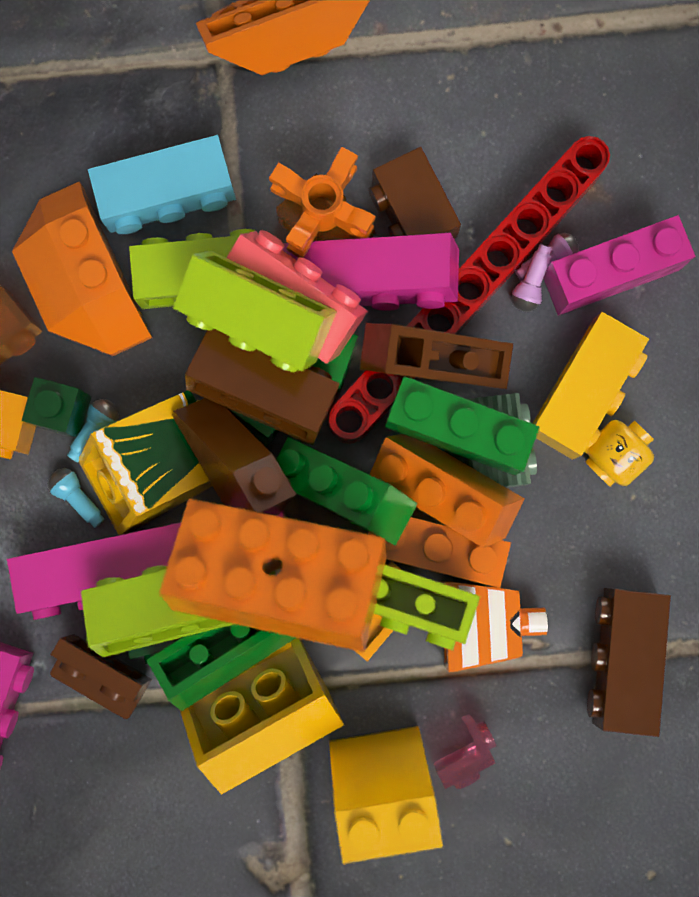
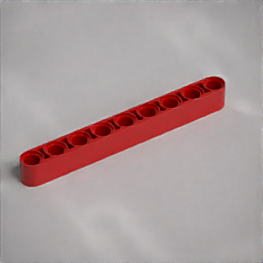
[329,136,610,444]

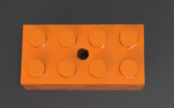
[159,499,386,652]

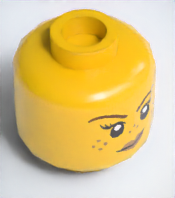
[585,420,654,487]

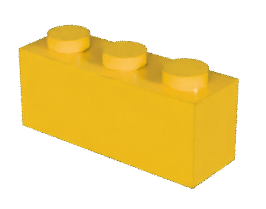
[532,312,649,460]

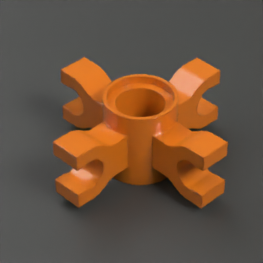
[269,147,376,258]

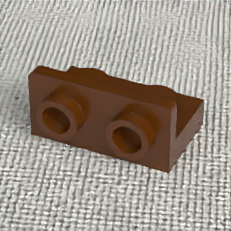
[50,634,152,719]

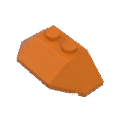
[196,0,370,75]
[12,181,153,356]

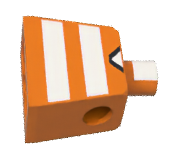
[440,581,548,672]

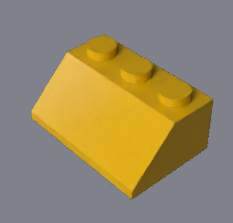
[179,638,344,795]

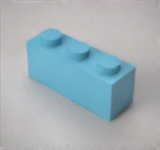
[88,135,236,234]

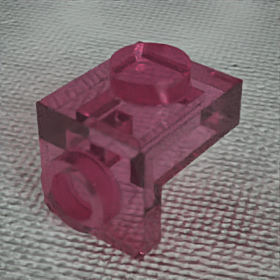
[433,714,497,789]

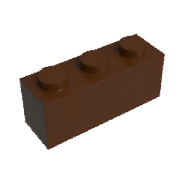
[185,329,340,446]
[587,588,671,737]

